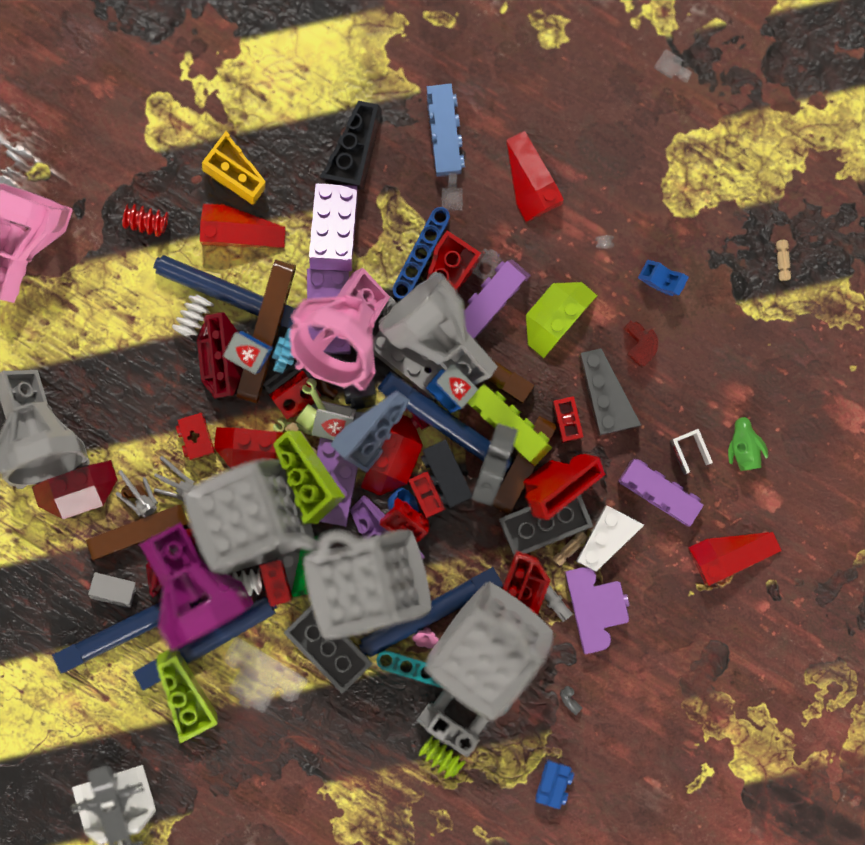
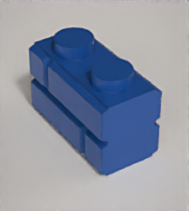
[535,759,574,809]

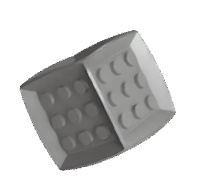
[183,459,318,573]
[303,530,431,639]
[426,582,553,720]

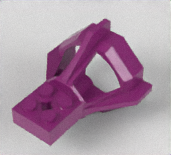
[140,523,253,651]

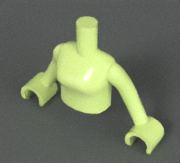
[273,378,326,436]

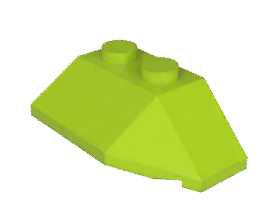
[526,282,597,359]

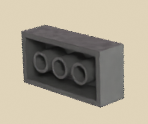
[498,495,593,557]
[283,605,373,694]

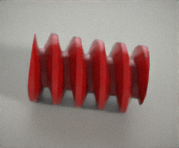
[122,204,169,237]

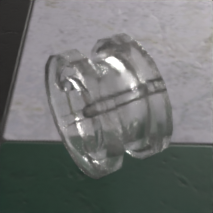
[595,235,614,249]

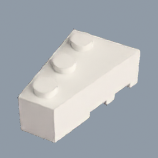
[576,505,644,571]

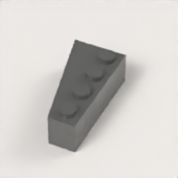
[579,348,641,436]

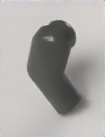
[560,686,583,715]

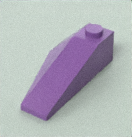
[350,496,425,560]

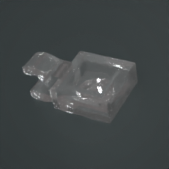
[654,49,692,83]
[442,173,463,210]

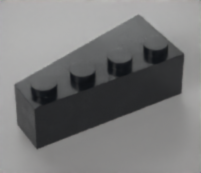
[320,101,382,190]

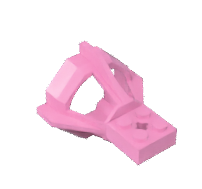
[0,183,72,303]
[290,268,390,391]

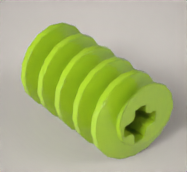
[419,735,466,779]

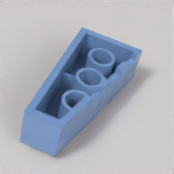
[427,83,465,177]

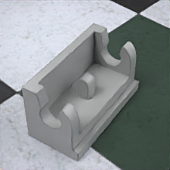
[88,572,136,608]

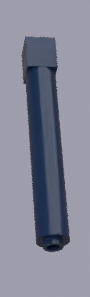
[153,255,296,329]
[378,371,514,473]
[358,567,503,658]
[132,595,278,691]
[52,598,201,674]

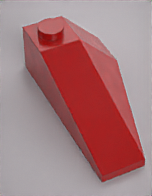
[506,131,564,222]
[200,204,286,248]
[427,230,483,293]
[688,532,782,586]

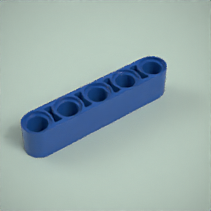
[393,207,450,301]

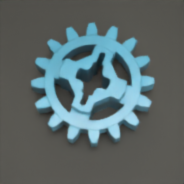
[272,328,295,374]

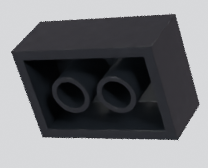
[421,439,472,509]

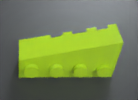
[467,384,552,466]
[273,430,346,524]
[157,648,218,743]

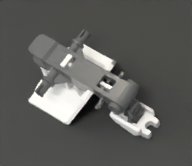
[71,765,156,845]

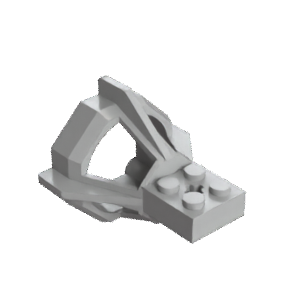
[379,272,498,385]
[0,370,90,489]

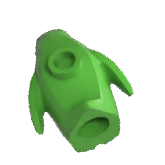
[728,417,768,471]

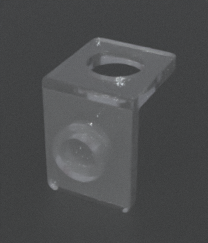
[472,248,502,281]

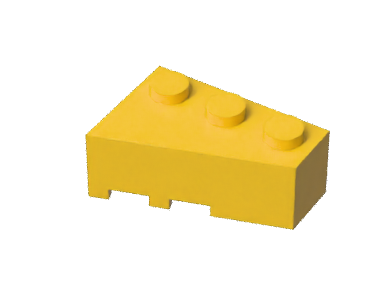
[202,131,266,205]

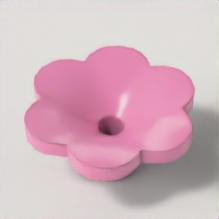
[412,628,439,648]

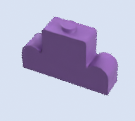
[564,567,629,654]

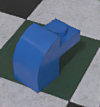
[638,260,689,296]

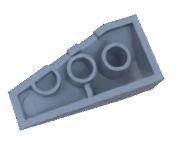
[330,391,410,473]

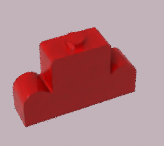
[523,454,605,520]

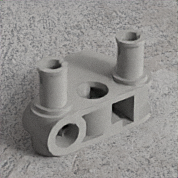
[416,689,489,758]

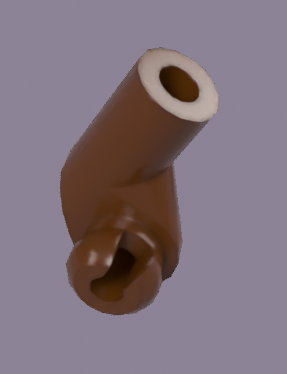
[315,378,338,401]
[121,485,149,499]

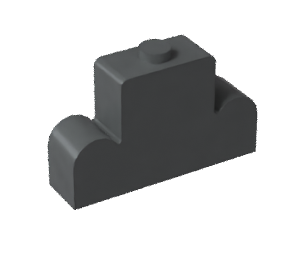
[472,423,518,506]

